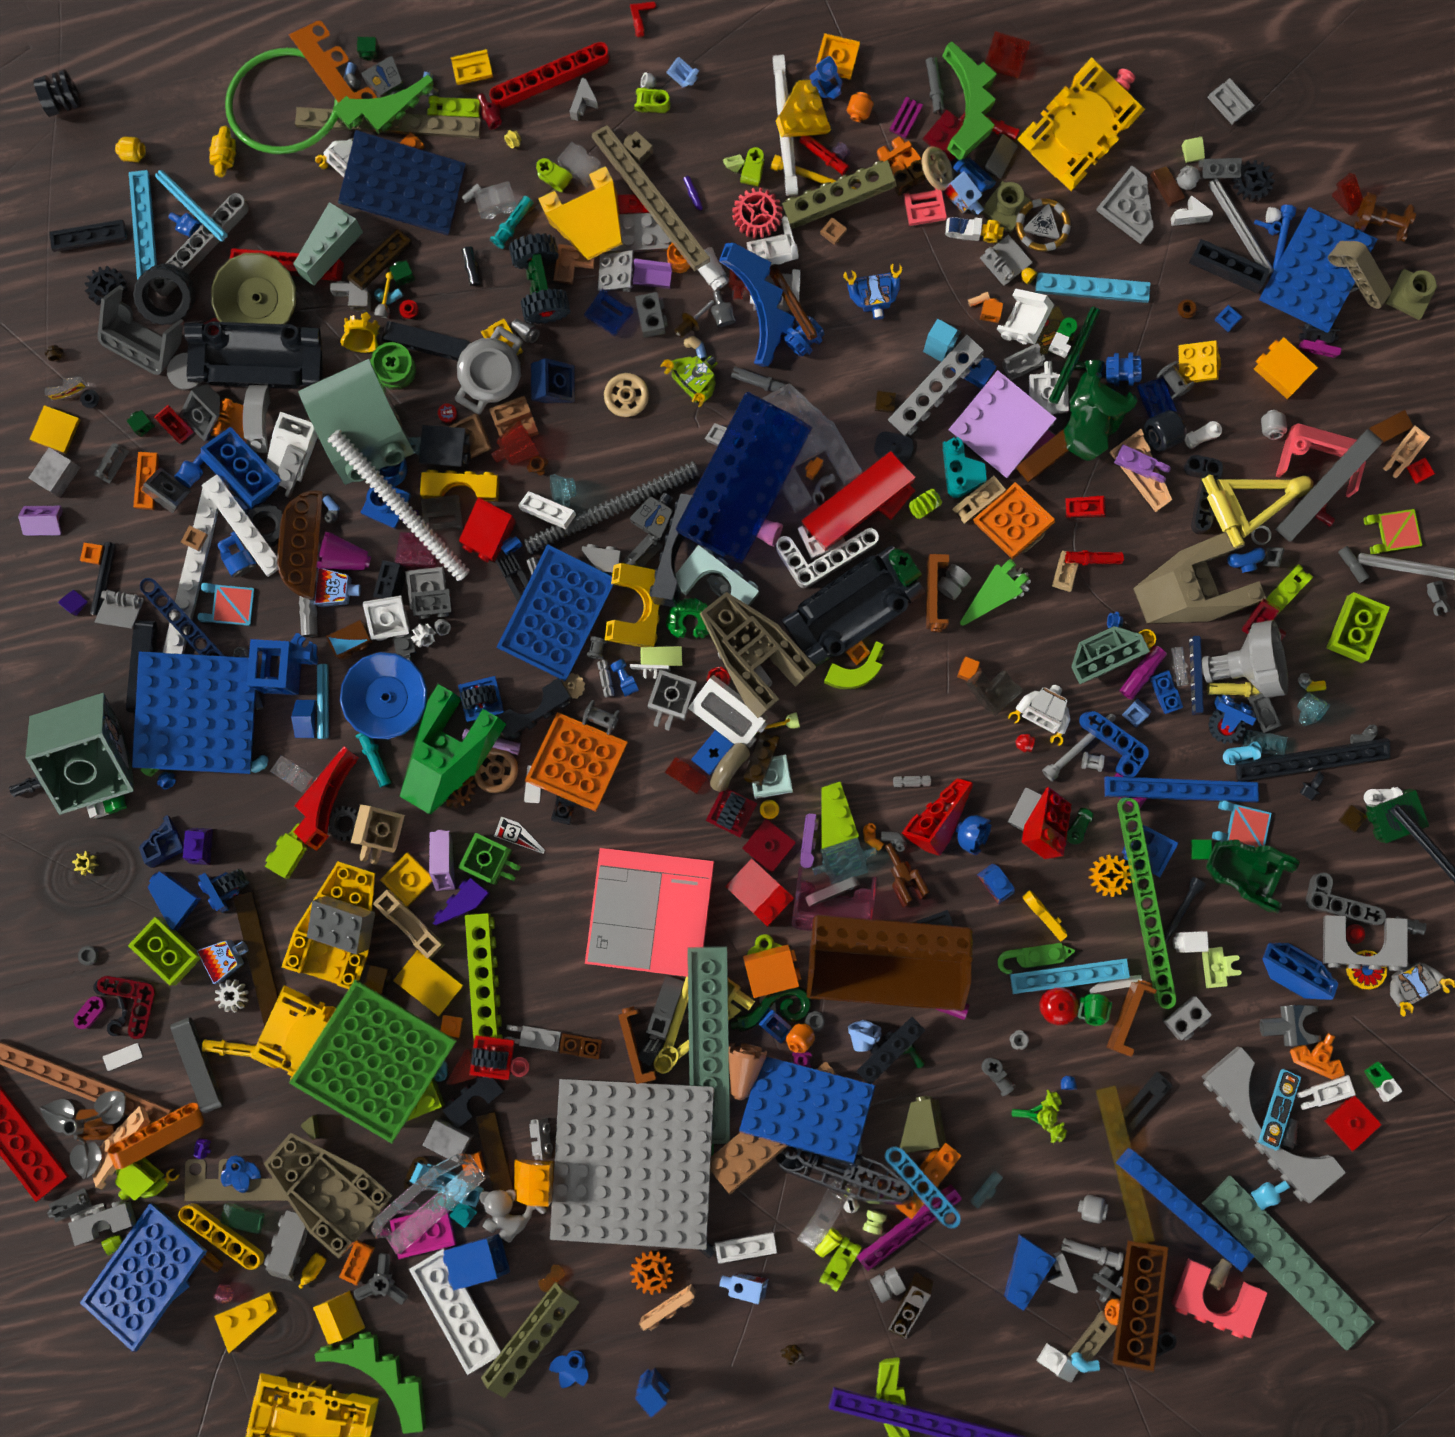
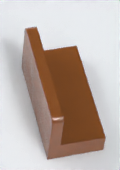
[76,1109,117,1141]

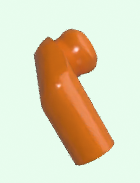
[863,823,884,851]

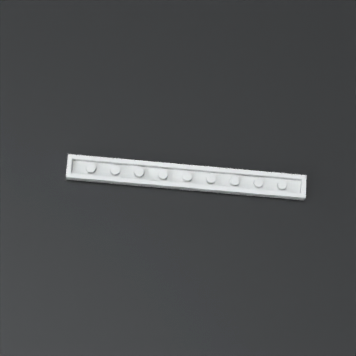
[163,488,219,654]

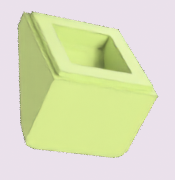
[1182,137,1205,163]

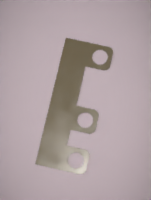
[185,1159,287,1201]

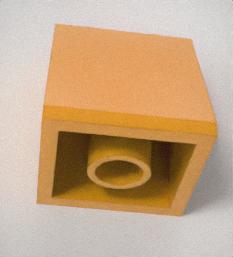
[514,1159,554,1206]

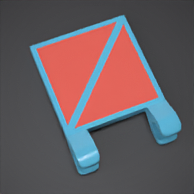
[198,583,254,626]
[1212,801,1271,847]

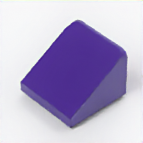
[58,590,88,616]

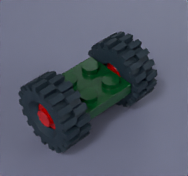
[509,233,571,324]

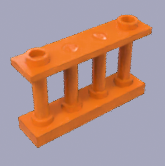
[896,1143,961,1220]

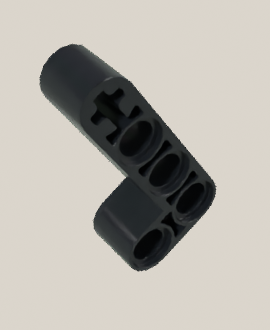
[1183,455,1223,534]

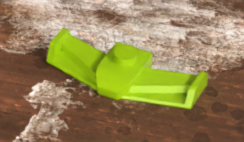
[875,1357,911,1437]

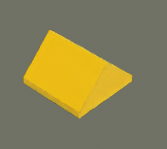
[313,1291,365,1345]

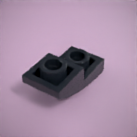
[551,795,576,825]

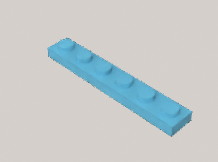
[129,170,157,279]
[1035,273,1150,303]
[1010,959,1130,994]

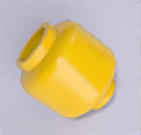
[115,137,145,162]

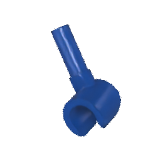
[1254,220,1282,235]

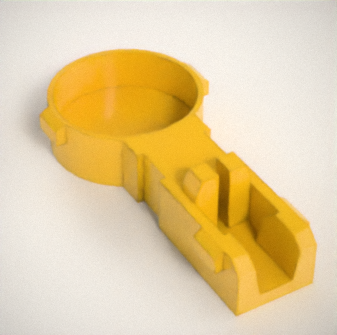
[1022,890,1067,941]

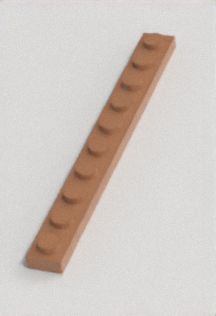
[0,1042,172,1124]

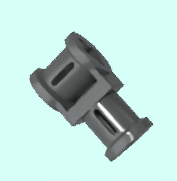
[982,1058,1017,1096]

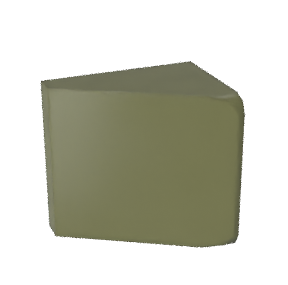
[301,1114,320,1140]

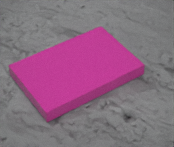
[390,1206,457,1259]

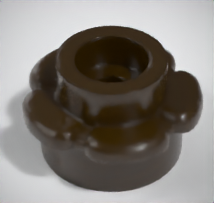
[44,345,63,361]

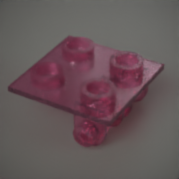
[395,532,438,568]

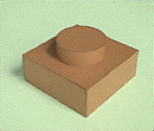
[820,218,847,245]
[181,525,208,552]

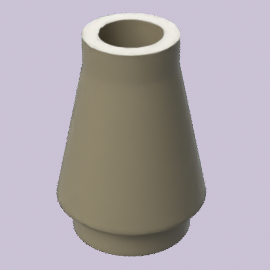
[1206,1259,1232,1290]

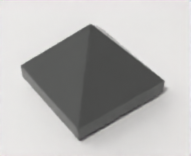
[1263,547,1284,567]

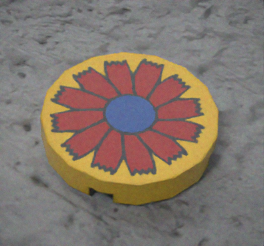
[1346,950,1387,990]

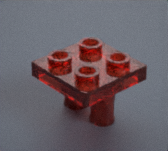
[985,31,1030,79]

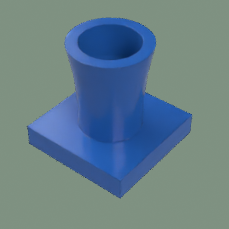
[360,487,412,529]

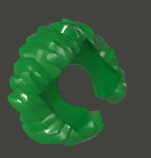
[666,598,709,638]

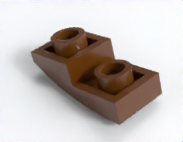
[1369,410,1413,443]
[558,1033,602,1060]

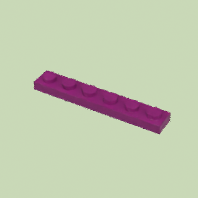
[856,1185,962,1271]

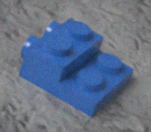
[1122,824,1178,877]

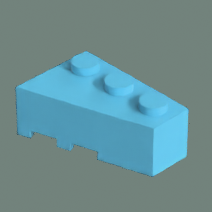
[923,319,961,362]

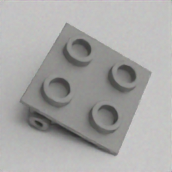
[980,235,1033,286]
[598,250,634,292]
[95,590,144,629]

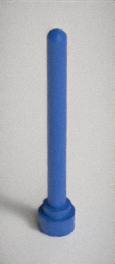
[1271,205,1296,276]

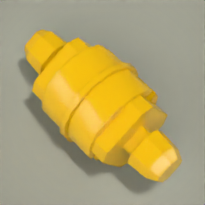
[209,126,236,177]

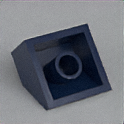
[531,358,575,403]

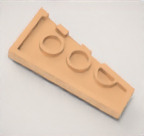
[1110,429,1172,512]
[92,1106,150,1190]

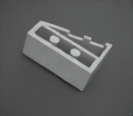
[264,1211,308,1282]

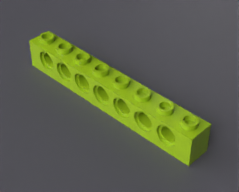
[465,913,503,1039]

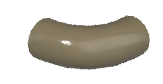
[710,742,750,792]

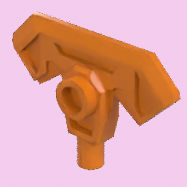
[1290,1033,1345,1080]

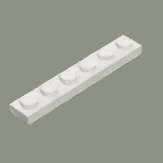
[201,475,278,577]

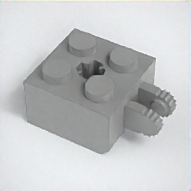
[648,670,697,731]

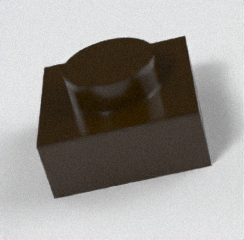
[875,391,896,413]
[1338,805,1367,832]

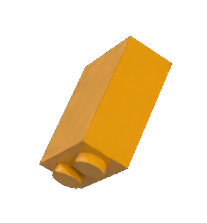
[1254,337,1318,399]

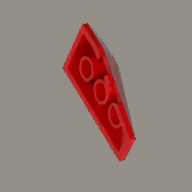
[902,778,973,856]

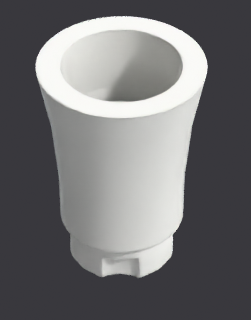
[697,247,729,291]

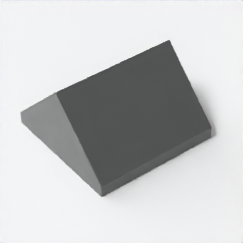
[142,468,191,514]

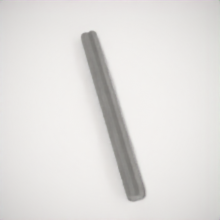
[1209,178,1274,276]
[1357,553,1455,580]

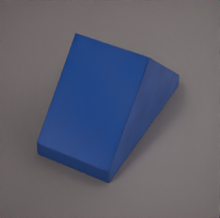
[291,700,316,738]
[759,1009,792,1044]

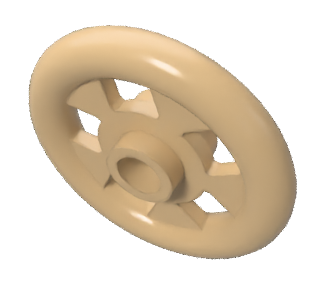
[922,146,953,190]
[604,373,649,417]

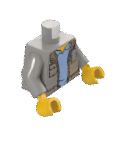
[1390,961,1455,1016]

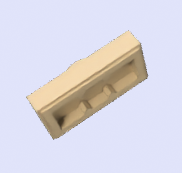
[1052,551,1079,592]

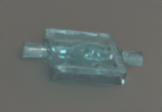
[812,838,877,885]

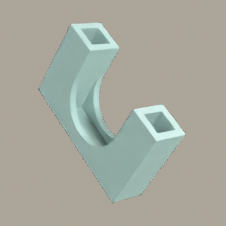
[676,545,759,606]

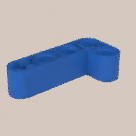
[1079,711,1149,777]

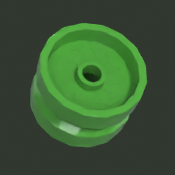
[371,342,416,390]

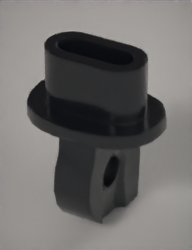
[1299,771,1324,801]

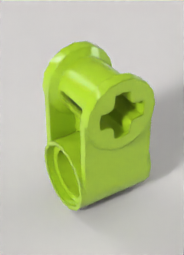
[634,88,671,113]
[740,147,764,187]
[536,158,573,192]

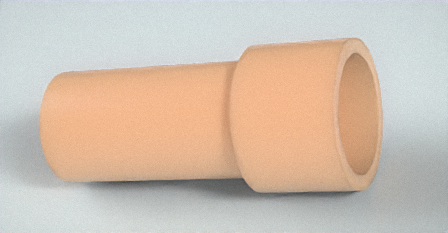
[968,292,990,307]

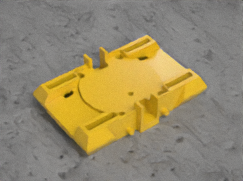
[1017,57,1145,191]
[251,985,336,1079]
[246,1373,379,1437]

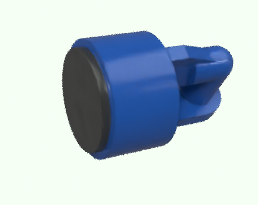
[218,532,257,578]

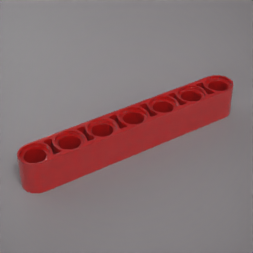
[490,42,610,109]

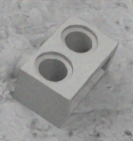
[1163,996,1212,1040]

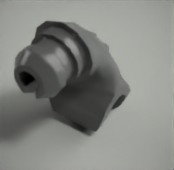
[813,474,837,505]

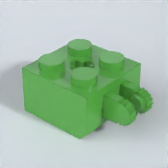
[458,833,521,885]

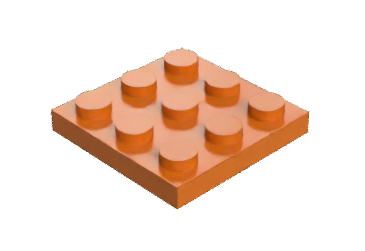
[973,482,1055,559]

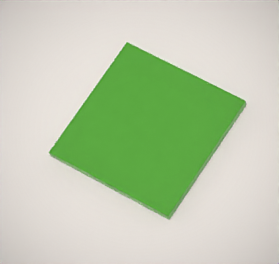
[289,979,456,1143]

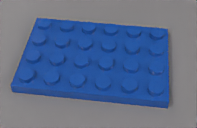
[1259,207,1377,333]
[496,544,613,681]
[739,1057,875,1164]
[80,1203,207,1352]

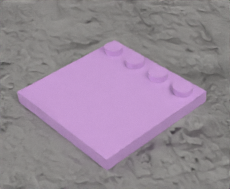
[949,370,1056,478]

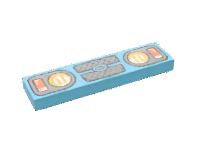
[1258,1069,1301,1151]

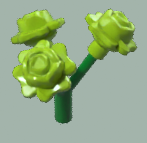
[1012,1089,1067,1143]

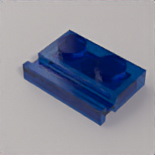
[1137,377,1177,418]

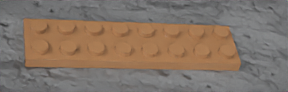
[710,1062,837,1194]

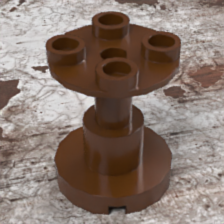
[1354,192,1416,242]

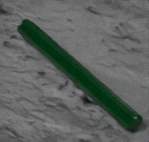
[1049,307,1100,404]

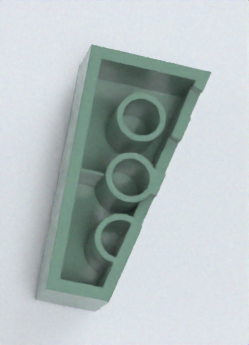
[293,202,363,285]

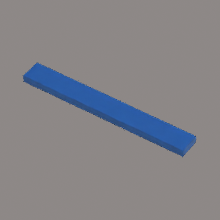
[1104,776,1259,803]

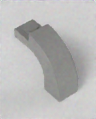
[243,385,270,453]

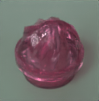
[213,1284,234,1304]

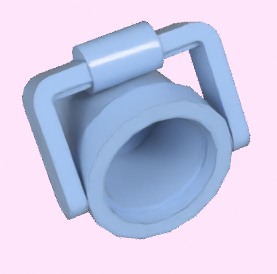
[848,1020,882,1052]

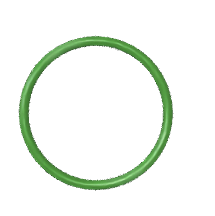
[225,48,338,154]

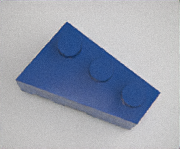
[1004,1234,1056,1311]

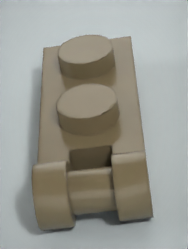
[1068,1310,1117,1361]

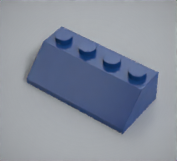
[201,427,281,510]

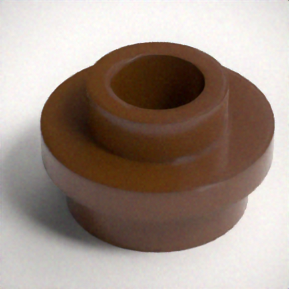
[1177,299,1197,319]

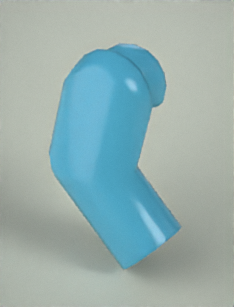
[1071,1352,1100,1373]

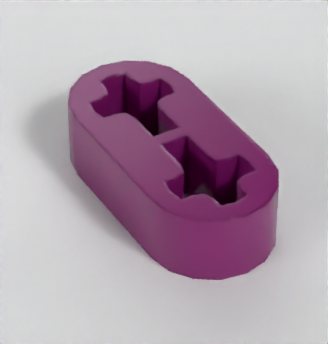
[73,996,106,1029]

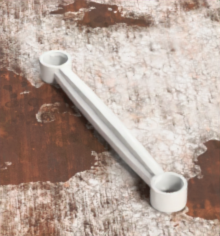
[773,55,798,196]

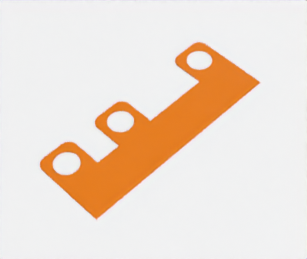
[289,21,378,103]

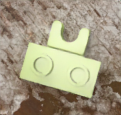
[1202,947,1241,988]

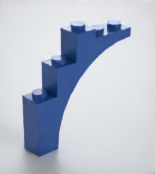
[719,243,795,367]

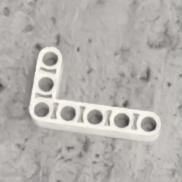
[776,528,879,588]

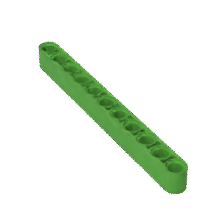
[1117,797,1176,1009]

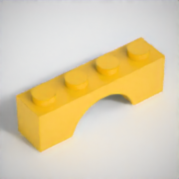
[420,470,499,502]

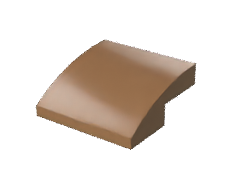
[489,396,539,447]

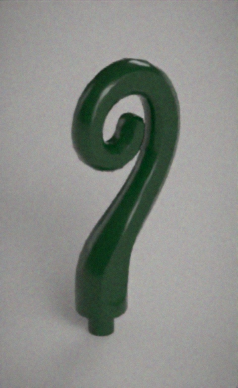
[730,987,811,1032]

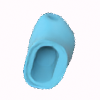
[1251,1181,1290,1211]

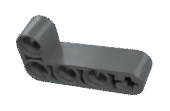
[1306,873,1386,925]

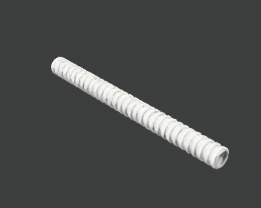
[327,430,470,581]

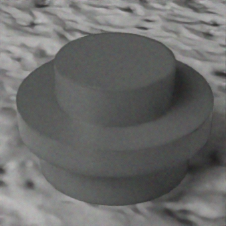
[805,1011,825,1031]

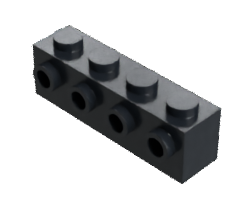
[1189,239,1270,293]

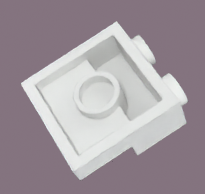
[363,596,410,641]

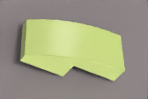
[640,646,682,666]

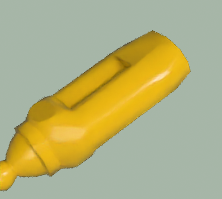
[299,1252,326,1289]

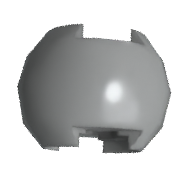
[1176,166,1200,190]

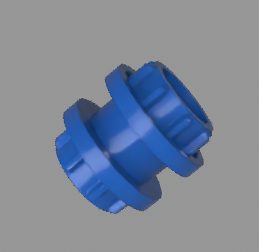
[784,316,824,356]
[1106,352,1141,387]

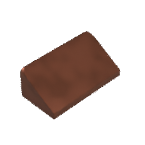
[1150,166,1186,207]

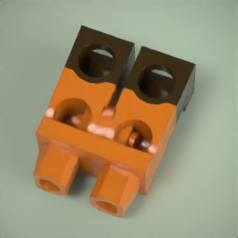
[877,136,927,196]

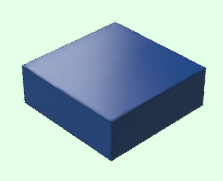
[1215,305,1242,332]

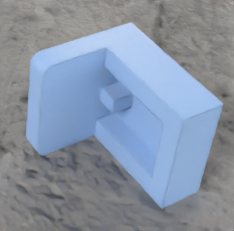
[666,57,699,87]

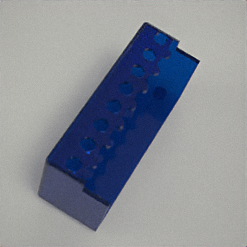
[676,392,812,564]

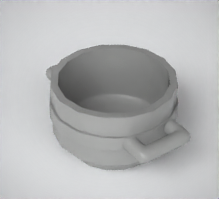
[455,326,523,414]

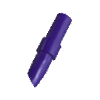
[683,176,703,210]

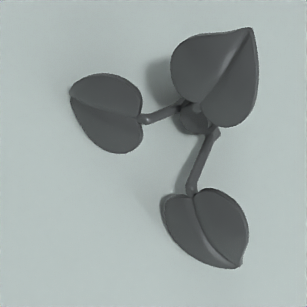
[40,1091,126,1179]

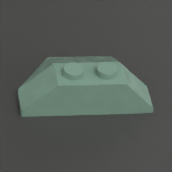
[1071,626,1150,684]

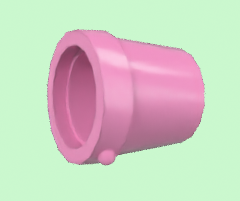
[753,518,783,547]

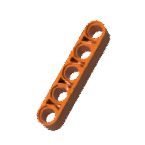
[107,1103,204,1169]

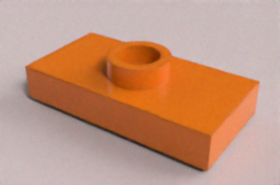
[339,1240,375,1286]

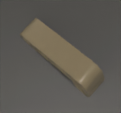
[1328,241,1392,309]

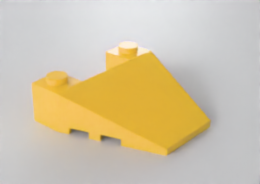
[538,166,622,260]

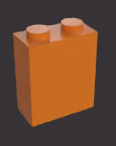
[743,945,801,998]

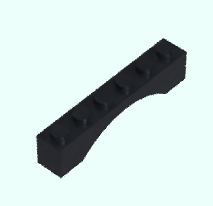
[649,494,706,608]

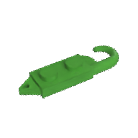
[998,943,1075,974]

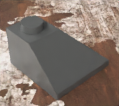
[179,384,220,442]

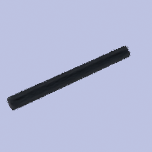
[1391,804,1455,883]

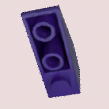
[433,878,490,925]

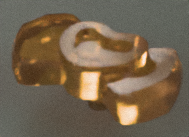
[538,1265,565,1292]

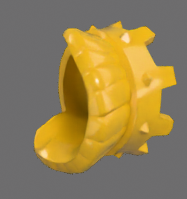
[340,312,380,353]

